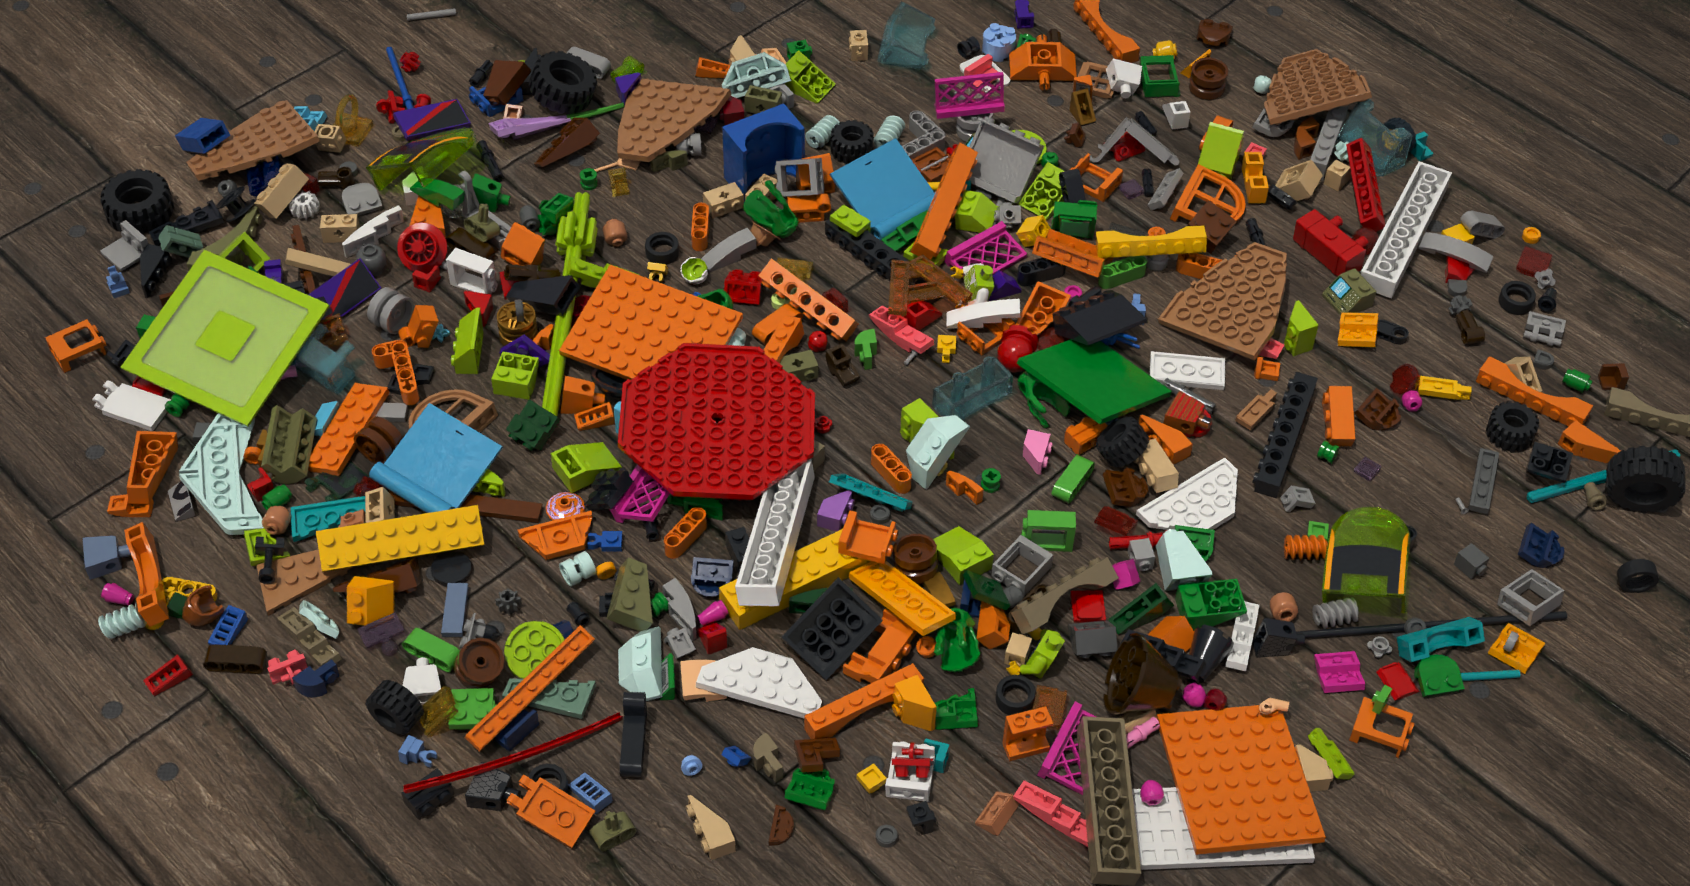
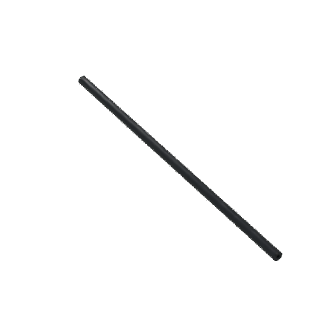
[1296,611,1567,639]

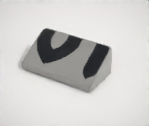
[168,481,195,522]

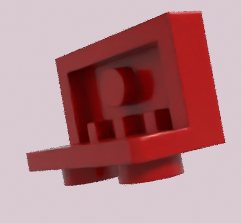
[1103,132,1146,161]

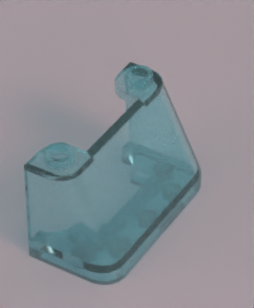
[877,1,936,69]
[1337,99,1413,176]

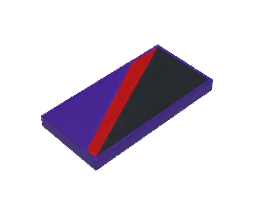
[393,99,471,141]
[308,258,381,329]

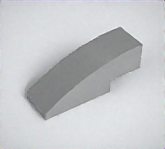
[701,228,756,273]
[662,578,697,641]

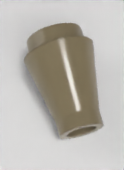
[1584,482,1607,510]

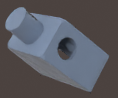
[83,536,131,579]

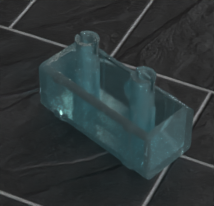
[291,323,356,394]
[932,356,1013,420]

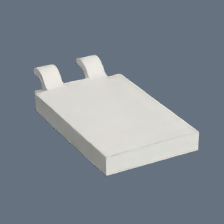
[92,380,171,431]

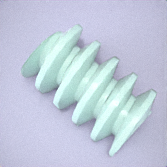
[805,115,840,148]
[874,115,905,148]
[98,602,147,639]

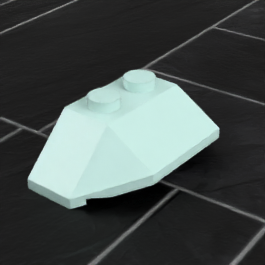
[722,52,791,98]
[906,415,970,489]
[618,626,662,701]

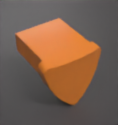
[1254,357,1280,381]

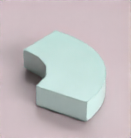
[299,600,339,639]

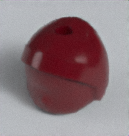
[1204,689,1227,711]

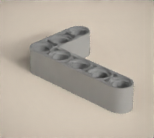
[902,110,946,160]

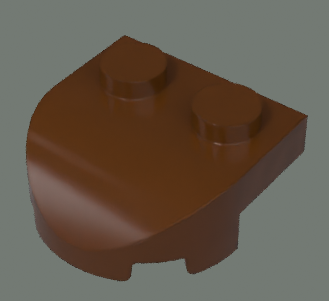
[1197,19,1233,46]
[1354,388,1401,431]
[1102,467,1148,507]

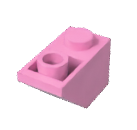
[1022,429,1053,475]

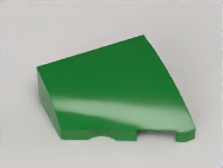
[935,688,978,730]

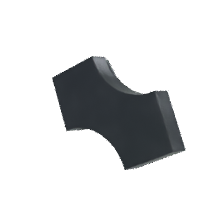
[387,364,435,395]

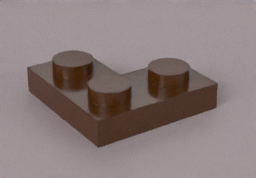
[794,738,840,773]

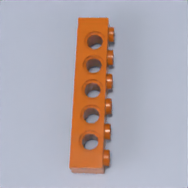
[758,258,859,341]

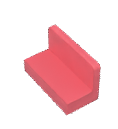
[964,54,998,87]

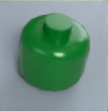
[1041,152,1059,167]

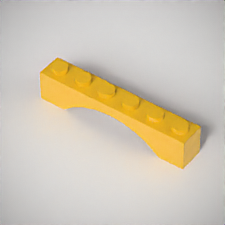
[1096,226,1207,258]

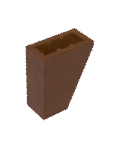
[483,60,531,106]

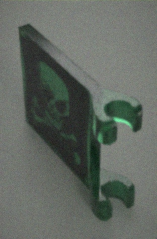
[305,461,371,502]

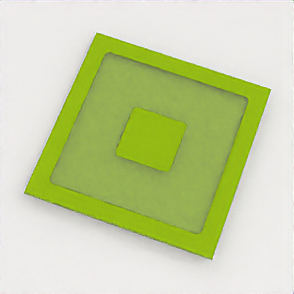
[121,250,330,427]

